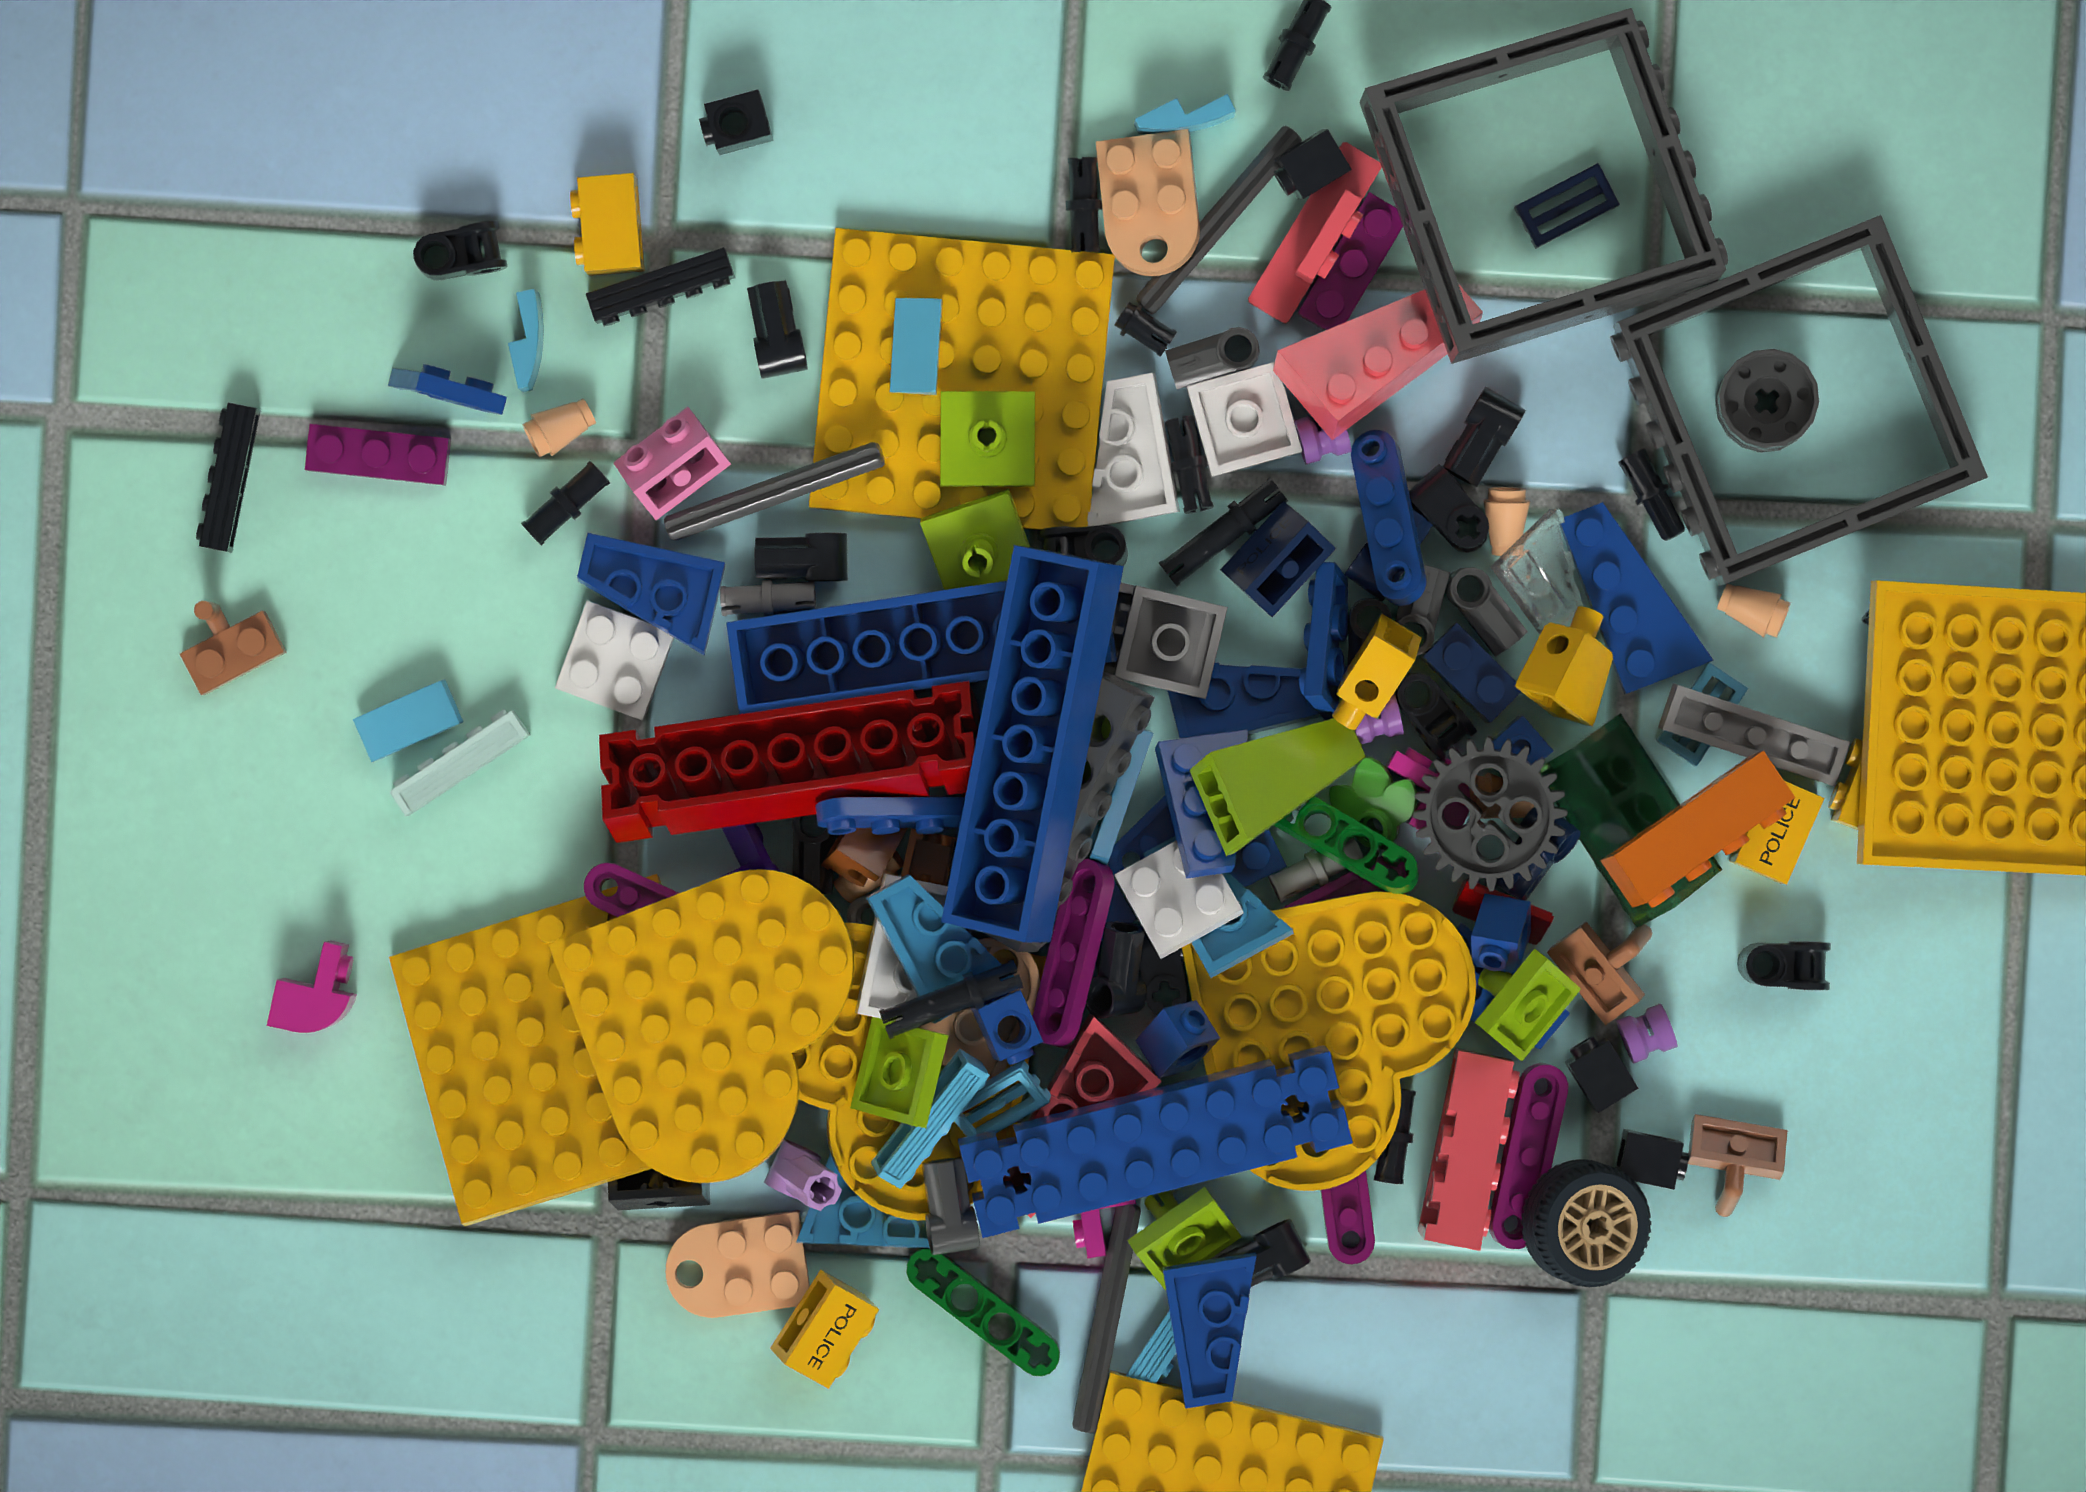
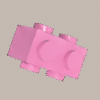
[613,407,731,520]

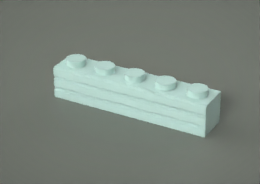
[389,709,530,816]

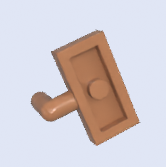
[180,601,287,695]
[1547,922,1652,1026]
[1688,1114,1788,1217]

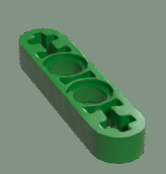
[1274,796,1419,894]
[906,1248,1060,1376]

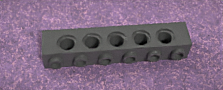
[983,672,1155,952]

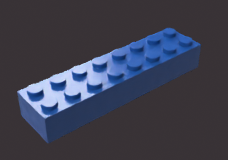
[941,545,1124,943]
[726,581,1117,714]

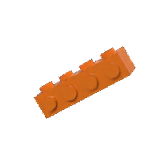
[1600,750,1796,908]

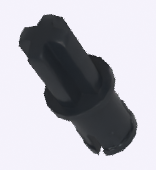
[1618,448,1685,541]

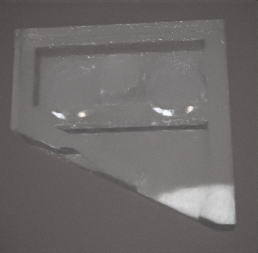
[1490,509,1582,635]

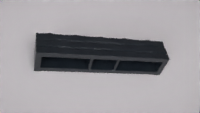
[586,247,735,327]
[196,403,261,553]

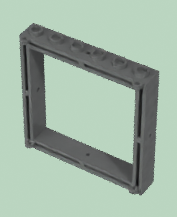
[1359,8,1728,364]
[1610,215,1988,586]

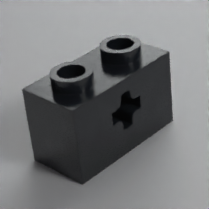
[608,1169,710,1211]

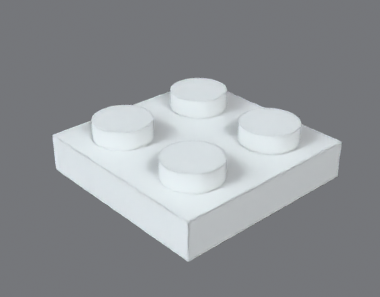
[1186,362,1302,478]
[555,601,674,721]
[1114,840,1244,959]

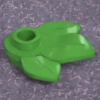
[1329,756,1417,848]

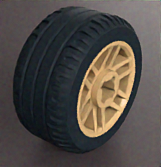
[1521,1159,1651,1287]

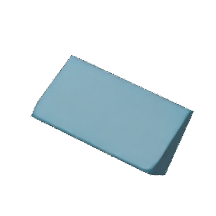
[890,298,943,395]

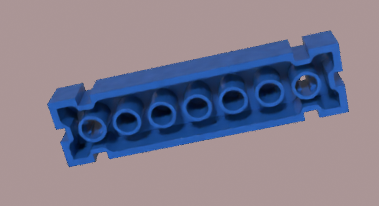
[958,1045,1353,1238]

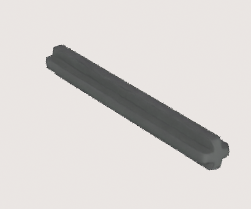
[1136,125,1302,314]
[664,442,885,540]
[1072,1204,1141,1433]

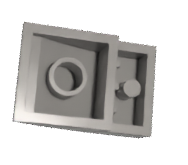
[1103,583,1228,699]

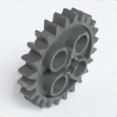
[1413,736,1568,891]

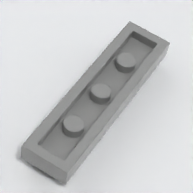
[1658,683,1850,786]

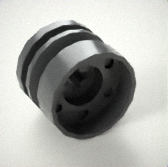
[1715,349,1819,453]

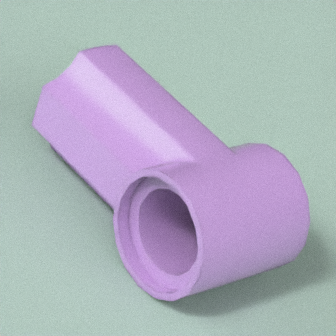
[764,1139,842,1211]

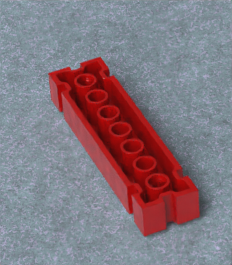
[599,681,980,843]

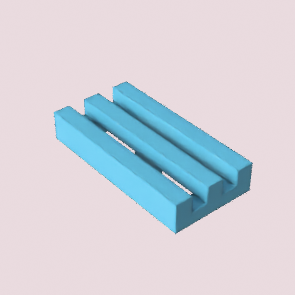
[1656,663,1749,767]
[955,1060,1051,1136]

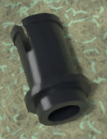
[1114,302,1177,357]

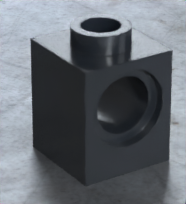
[699,89,774,155]
[1273,129,1352,199]
[1564,1036,1639,1113]
[1615,1129,1689,1190]

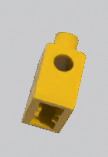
[1515,606,1613,727]
[1332,613,1422,730]

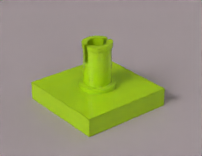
[940,391,1035,487]
[920,489,1030,590]
[1475,948,1581,1061]
[850,1017,949,1128]
[1127,1187,1242,1290]

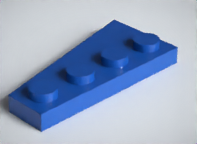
[1557,502,1714,694]

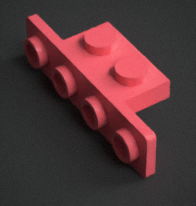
[1248,142,1382,324]

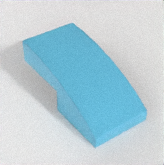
[1134,94,1236,134]
[508,289,544,392]
[353,679,463,762]

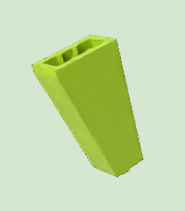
[1190,718,1366,856]

